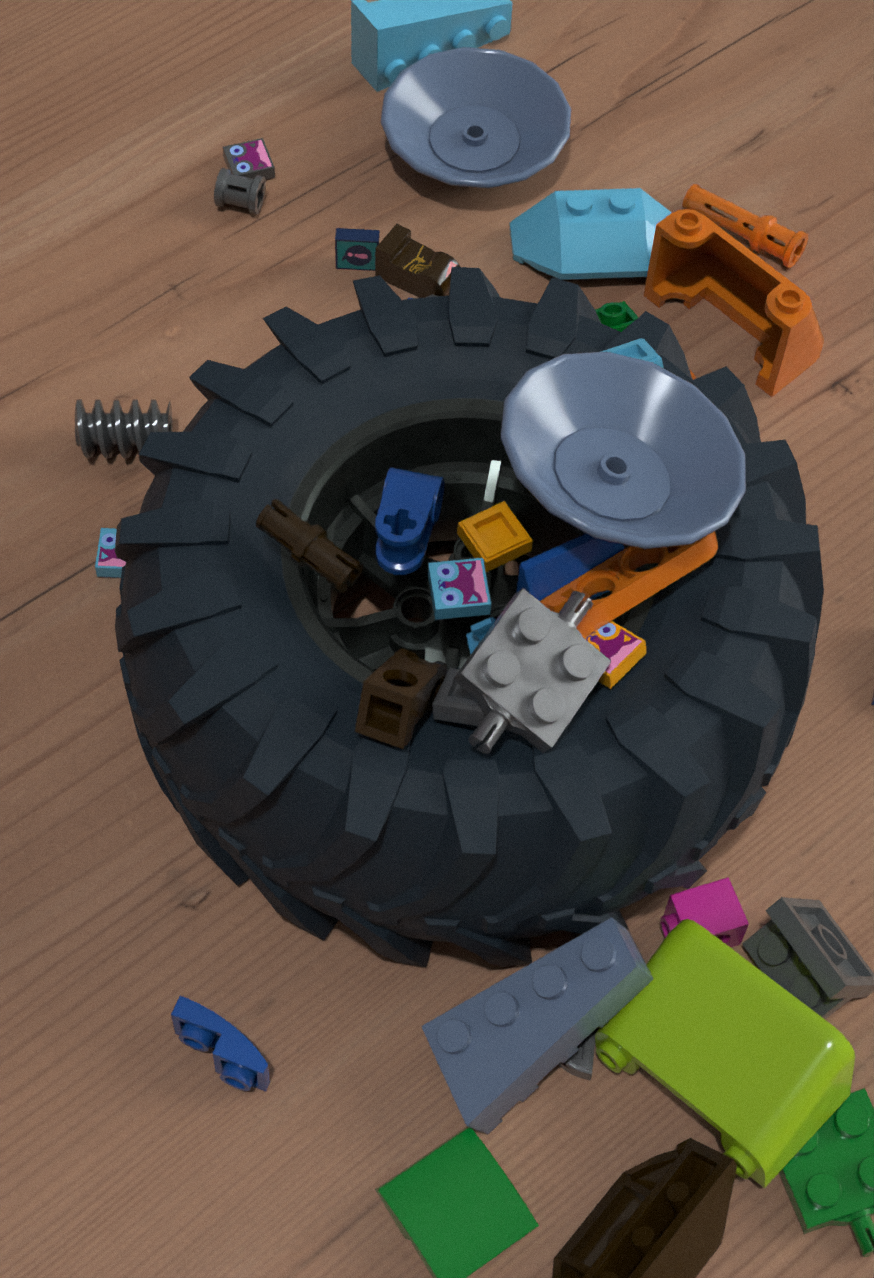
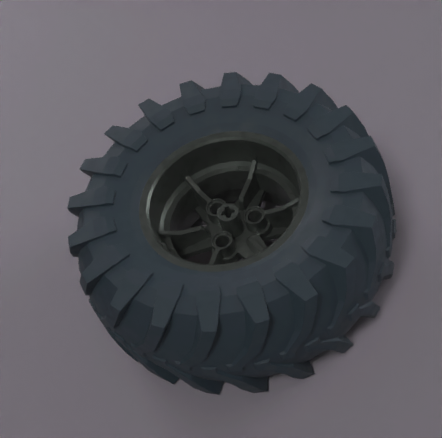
[115,267,824,967]

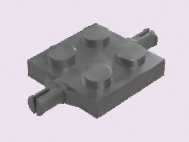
[453,588,611,754]

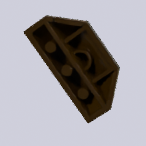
[552,1138,737,1278]

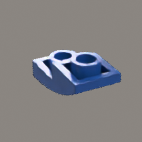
[171,995,270,1092]

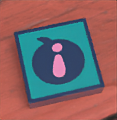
[335,228,380,271]

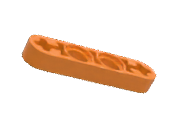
[540,531,718,638]

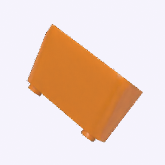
[643,209,824,397]

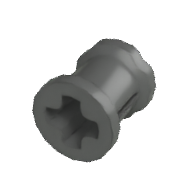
[214,168,266,214]

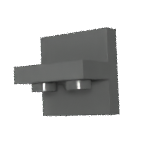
[742,897,874,1019]

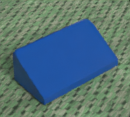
[516,533,625,601]

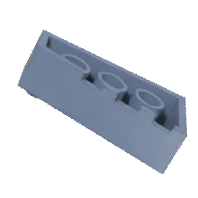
[421,917,654,1134]

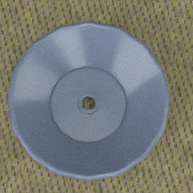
[381,47,571,188]
[501,352,746,549]

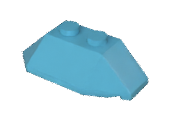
[509,188,672,280]

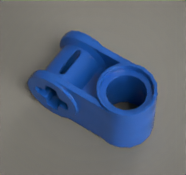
[375,467,445,575]

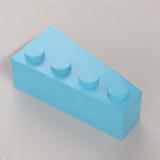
[351,0,513,92]

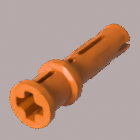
[682,184,808,268]

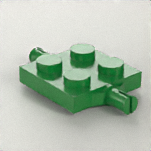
[779,1088,874,1257]

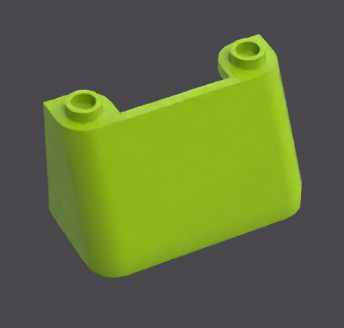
[595,919,855,1188]

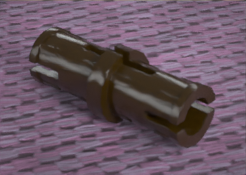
[256,499,363,593]

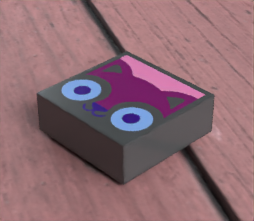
[223,138,275,180]

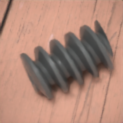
[75,399,173,458]

